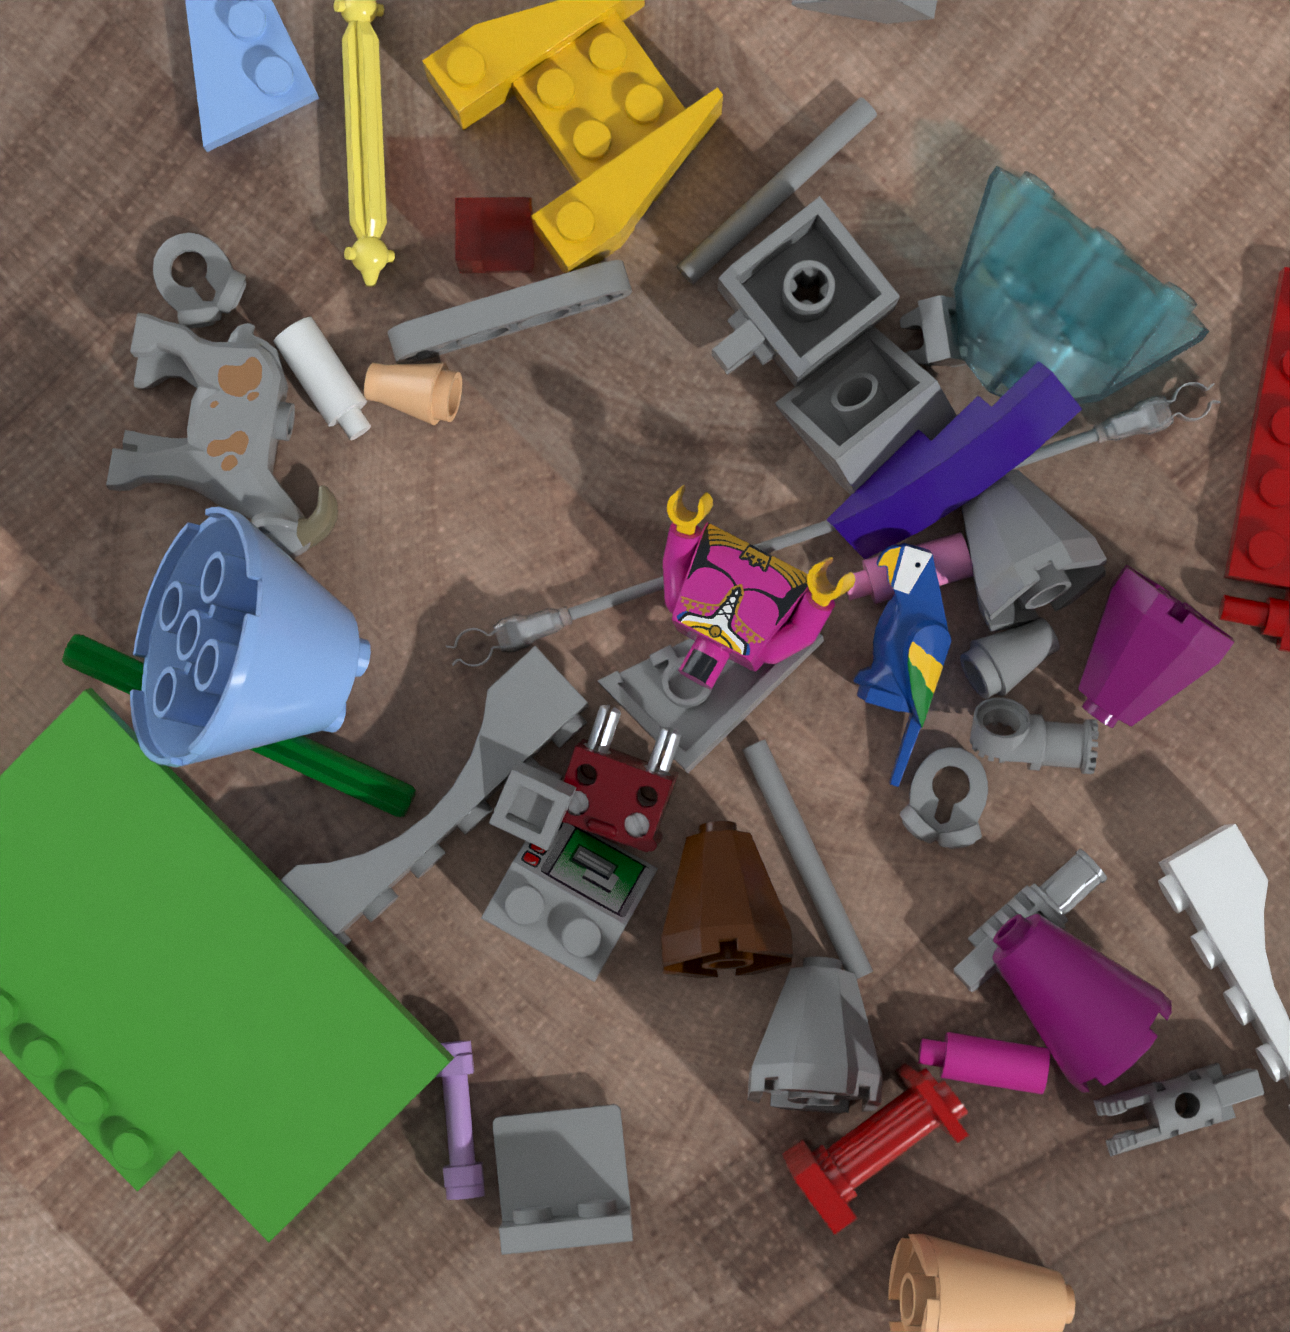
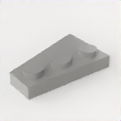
[598,633,824,774]

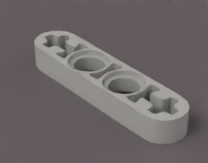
[387,260,632,364]

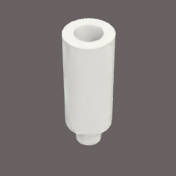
[273,317,371,440]

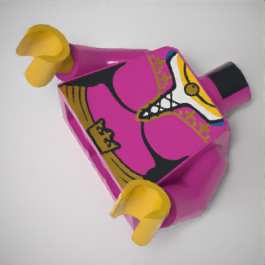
[663,485,856,689]

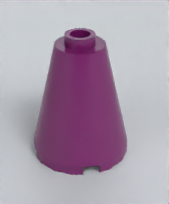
[992,914,1172,1093]

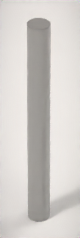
[676,97,877,285]
[742,739,873,979]

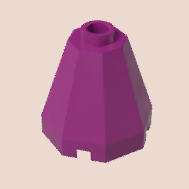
[1078,564,1234,728]

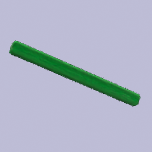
[62,634,416,817]

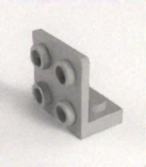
[493,1104,633,1255]

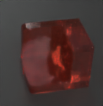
[455,197,535,273]

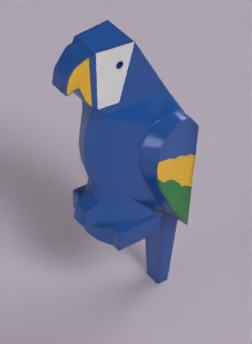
[853,543,952,787]

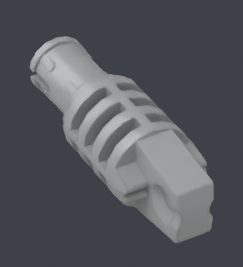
[953,848,1107,992]

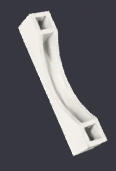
[1158,824,1290,1110]

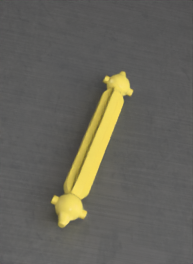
[334,0,395,287]

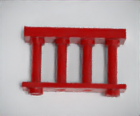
[782,1063,968,1235]

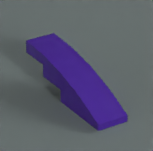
[826,361,1082,559]

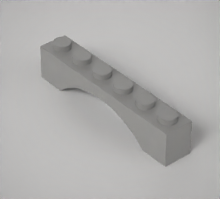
[281,646,589,947]

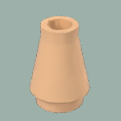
[364,363,462,425]

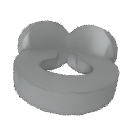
[153,233,247,329]
[900,747,988,849]

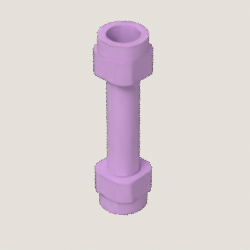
[436,1040,485,1200]

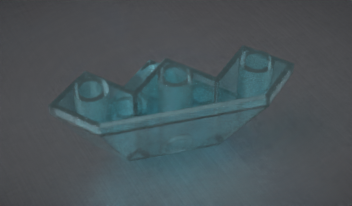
[954,166,1210,404]

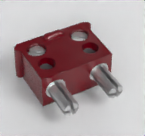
[562,705,681,853]

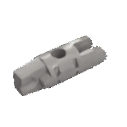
[1093,1063,1265,1157]

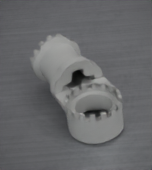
[969,698,1099,774]

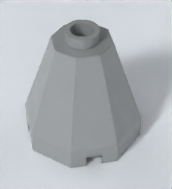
[961,470,1107,632]
[747,957,883,1113]

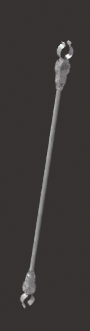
[446,382,1221,667]

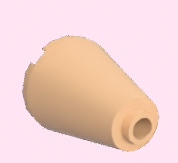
[888,1233,1075,1332]

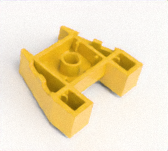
[422,0,723,273]

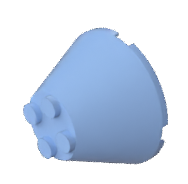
[130,507,371,767]

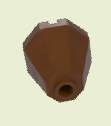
[661,821,793,978]

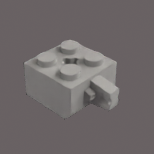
[711,196,900,388]

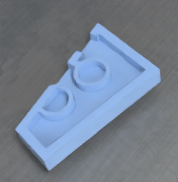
[185,0,319,152]

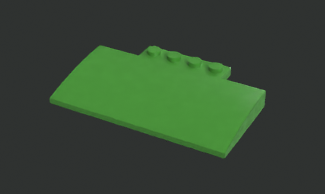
[0,688,454,1243]

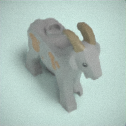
[106,312,338,559]

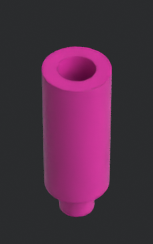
[918,1032,1050,1095]

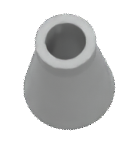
[960,617,1060,699]

